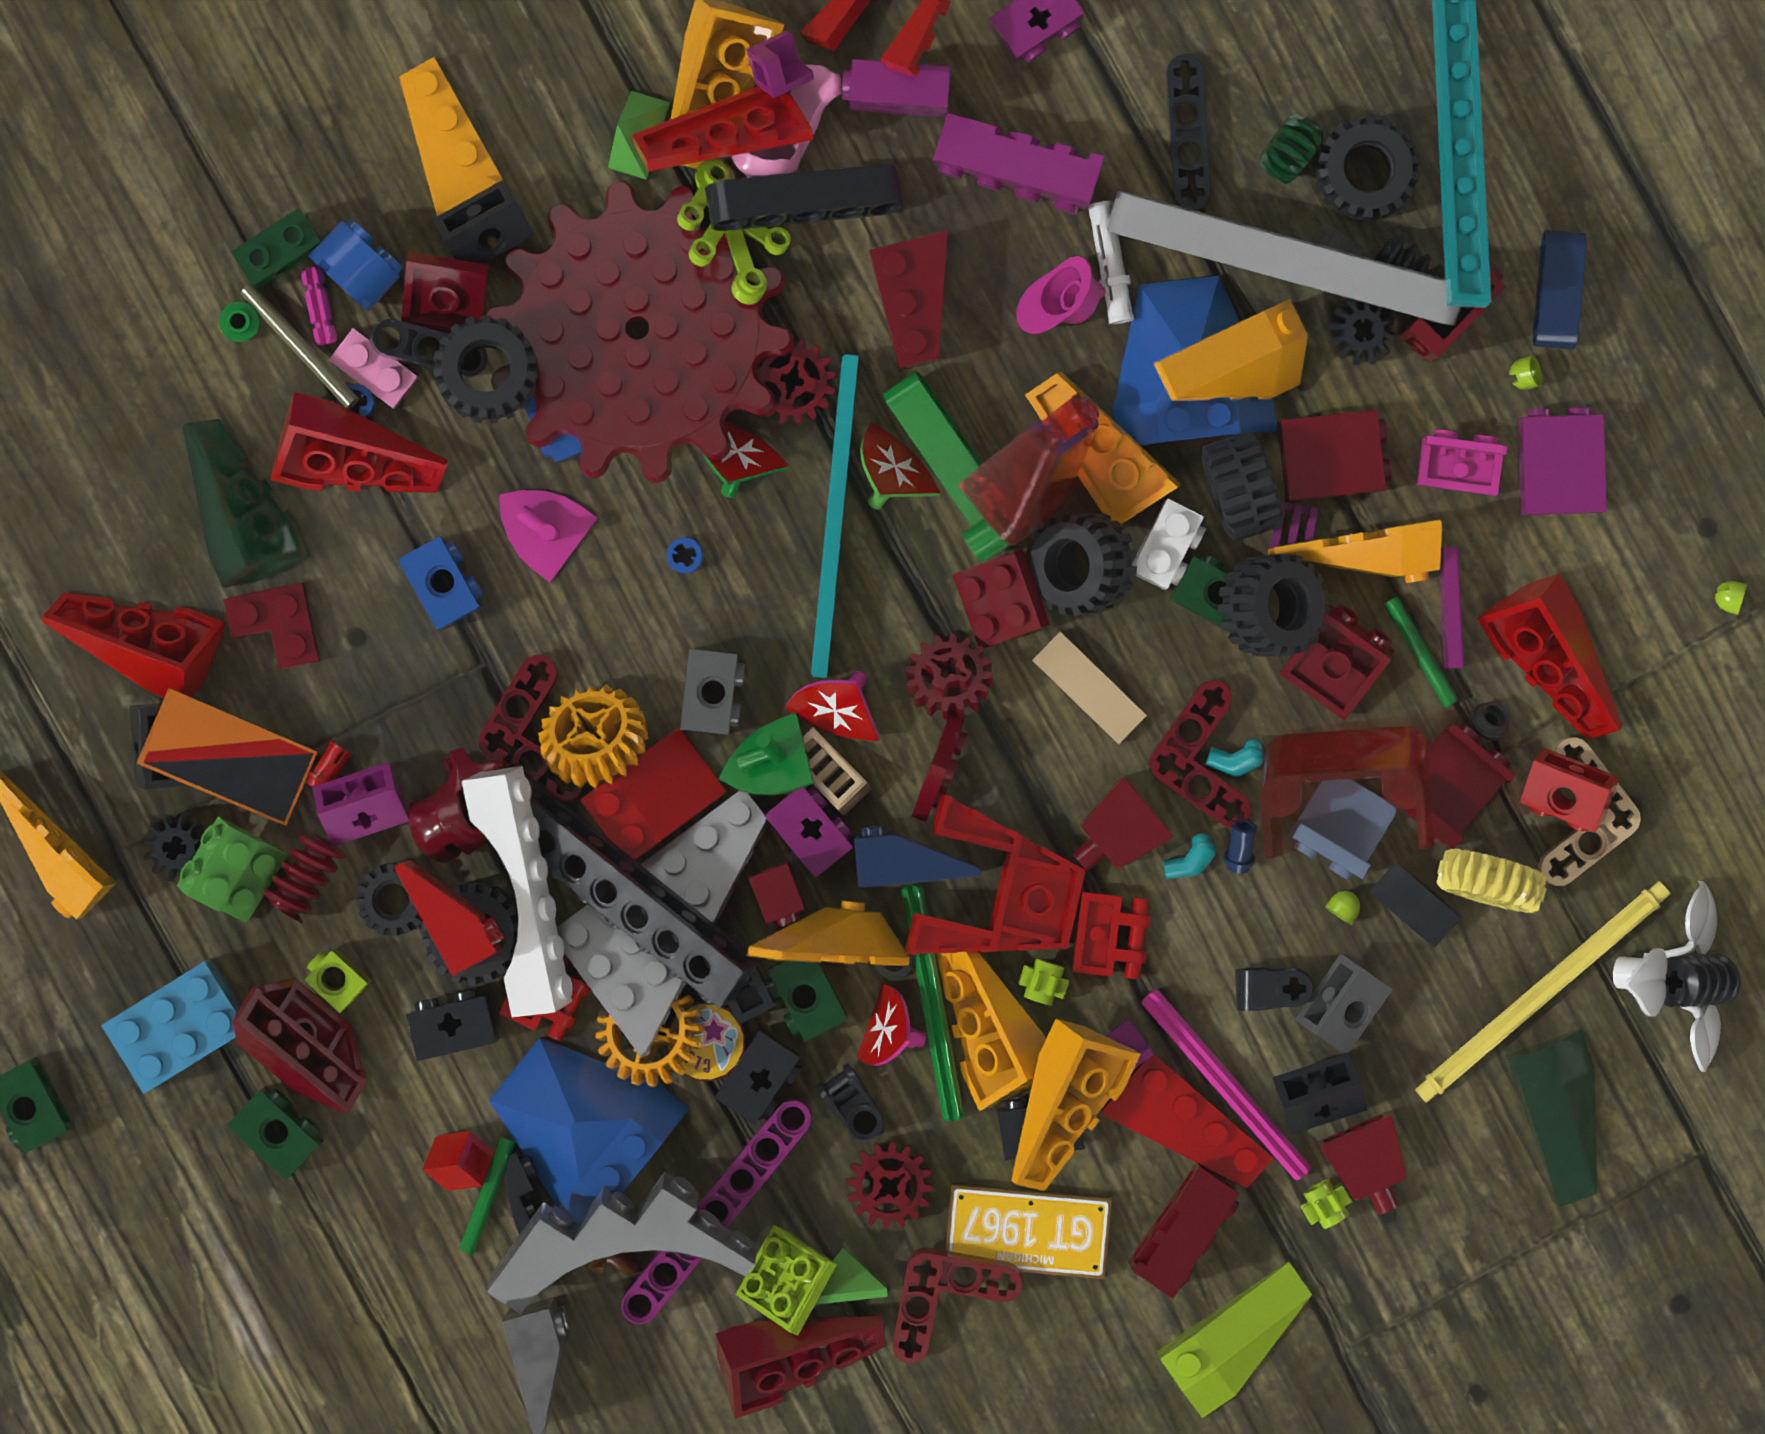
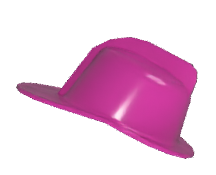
[1016,256,1106,334]

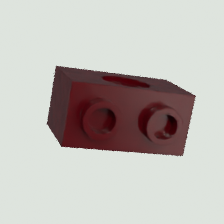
[749,860,806,927]

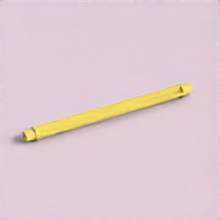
[1415,881,1671,1103]

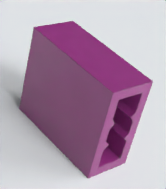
[842,59,950,118]
[1517,407,1607,516]

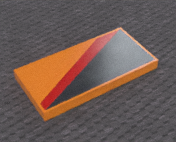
[136,688,317,826]

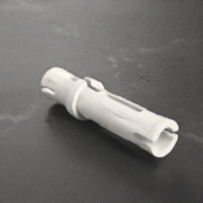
[1088,201,1135,325]

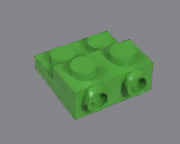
[176,816,288,923]

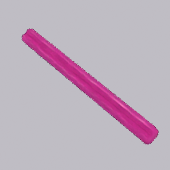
[1142,989,1311,1181]

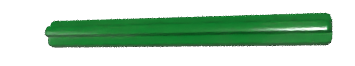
[902,884,964,1122]

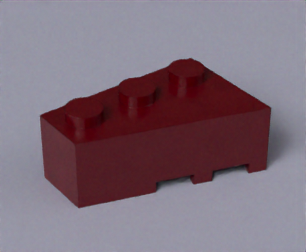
[869,230,948,371]
[1128,1163,1240,1299]

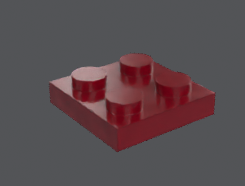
[401,251,489,334]
[952,548,1050,648]

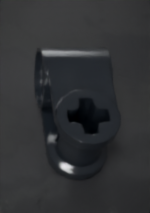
[1235,968,1313,1011]
[815,1062,884,1141]

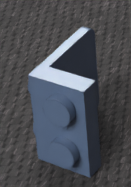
[1288,770,1396,881]

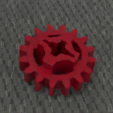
[756,338,836,425]
[905,633,993,720]
[846,1140,933,1229]

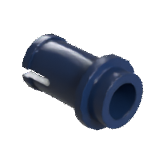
[1223,819,1257,874]

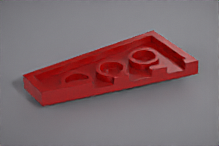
[632,86,814,171]
[1099,1054,1273,1188]

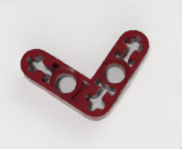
[478,655,584,801]
[1149,680,1251,828]
[893,1247,1022,1364]

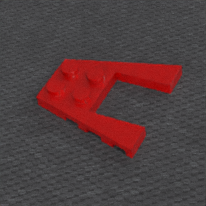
[800,0,951,78]
[904,794,1086,955]

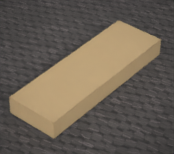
[1032,632,1147,744]

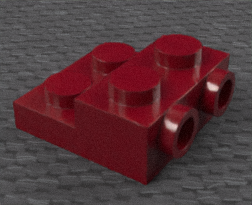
[1279,603,1395,721]

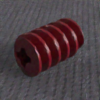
[263,834,347,923]

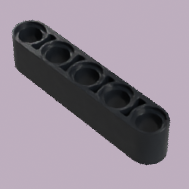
[705,165,903,231]

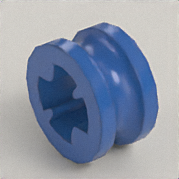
[337,384,376,418]
[666,537,704,574]

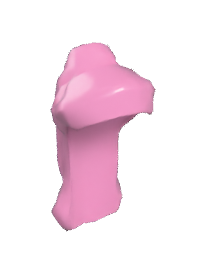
[732,65,842,178]

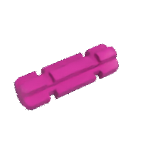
[301,266,337,346]

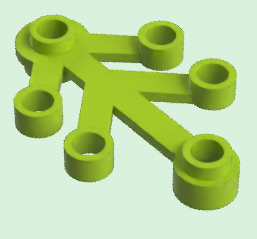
[677,159,791,305]

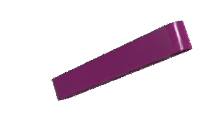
[621,1097,811,1325]

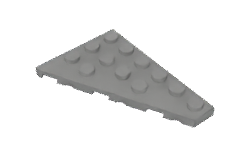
[557,791,769,1058]

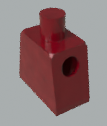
[1072,776,1173,872]
[1317,1112,1407,1215]

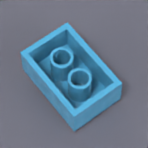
[101,958,241,1094]

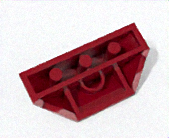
[232,978,368,1114]

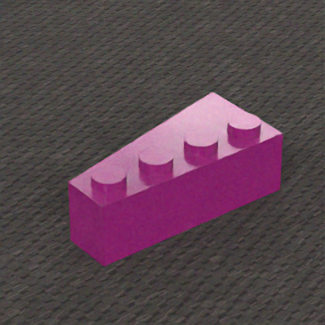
[932,113,1104,215]

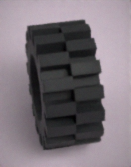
[356,862,423,936]

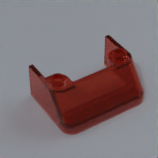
[1261,726,1435,858]

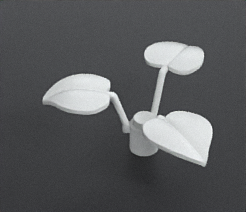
[1613,881,1721,1072]

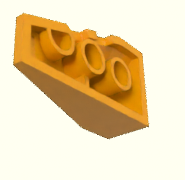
[1154,299,1308,401]
[748,901,910,966]

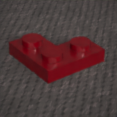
[223,583,320,670]
[911,711,968,822]

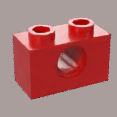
[1520,748,1619,832]

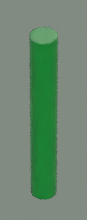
[1384,596,1458,708]
[459,1136,516,1255]

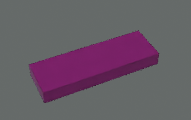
[1438,547,1465,669]

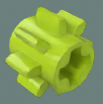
[1018,958,1070,1006]
[1300,1179,1352,1229]

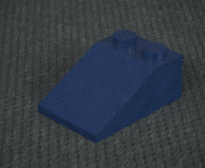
[854,826,981,888]

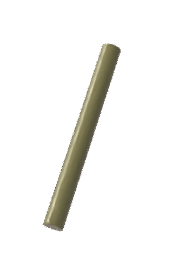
[240,283,359,409]

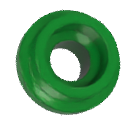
[219,302,260,342]

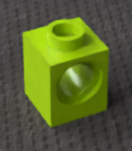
[304,948,372,1013]

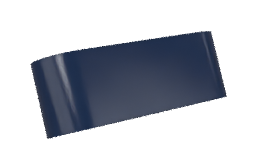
[1533,230,1587,350]

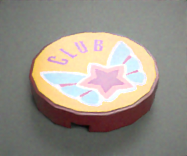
[666,1001,746,1082]

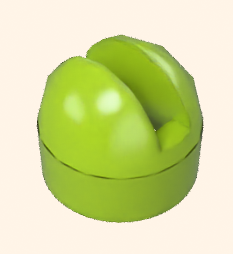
[1509,355,1543,390]
[1715,581,1747,615]
[1325,891,1360,925]

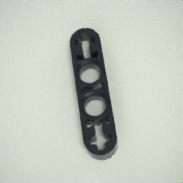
[1166,54,1211,211]

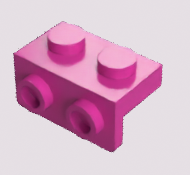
[1416,429,1508,496]

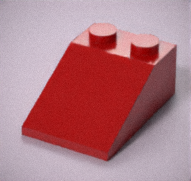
[580,727,727,860]
[394,860,505,976]

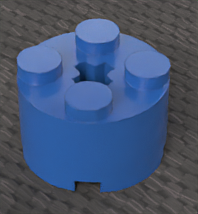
[309,218,404,312]

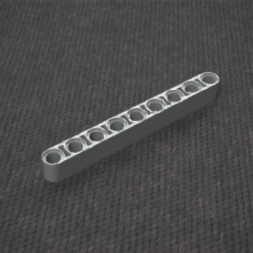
[1107,190,1461,326]

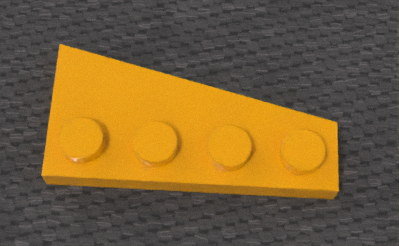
[399,57,503,216]
[1025,371,1182,524]

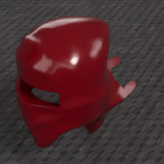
[408,747,504,863]

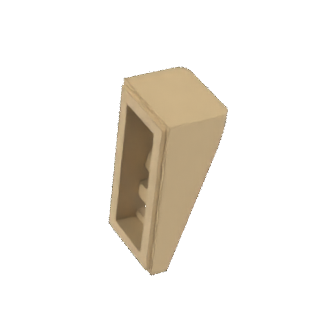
[803,727,872,815]

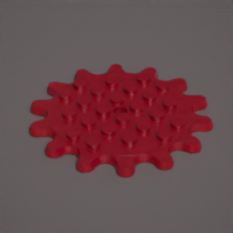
[485,181,794,483]

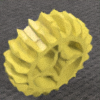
[1437,849,1547,913]

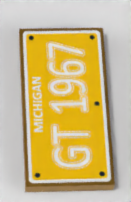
[946,1184,1112,1279]

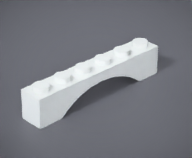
[462,766,573,1017]

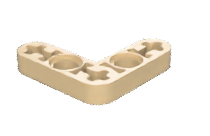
[1538,737,1641,886]

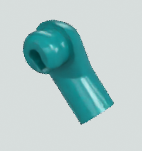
[1205,739,1265,776]
[1163,833,1216,879]

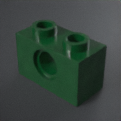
[231,208,323,290]
[1168,553,1230,632]
[764,960,848,1042]
[0,1057,75,1154]
[227,1086,324,1180]

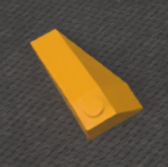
[671,0,784,169]
[1268,520,1442,583]
[0,771,117,920]
[936,951,1046,1111]
[1011,1019,1141,1191]

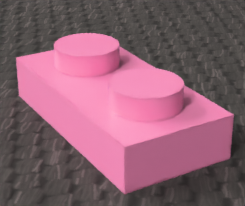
[329,328,419,409]

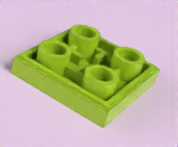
[735,1225,837,1335]

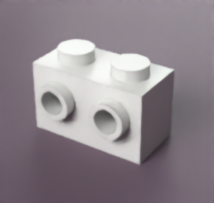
[1132,499,1206,590]

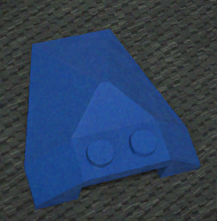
[1112,276,1277,447]
[489,1038,690,1223]

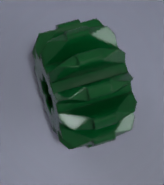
[1259,113,1323,184]

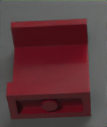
[1399,262,1506,363]
[1277,410,1391,502]
[1387,723,1515,849]

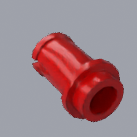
[306,741,353,787]

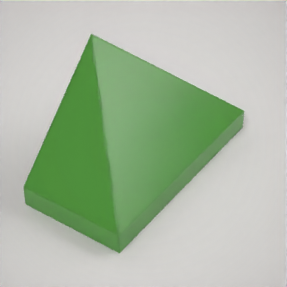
[608,91,670,180]
[815,1248,888,1305]

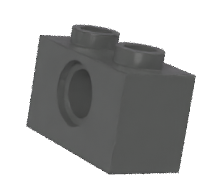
[680,649,745,735]
[1295,953,1393,1054]

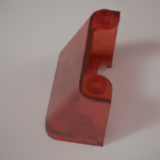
[958,392,1099,546]

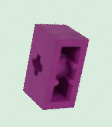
[989,0,1084,63]
[312,762,409,846]
[764,785,854,878]

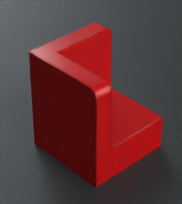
[422,1131,495,1191]

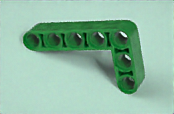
[883,370,1028,563]

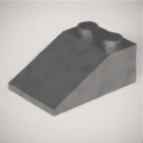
[502,1297,570,1434]

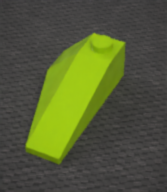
[1157,1261,1312,1418]

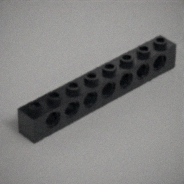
[501,763,760,1009]

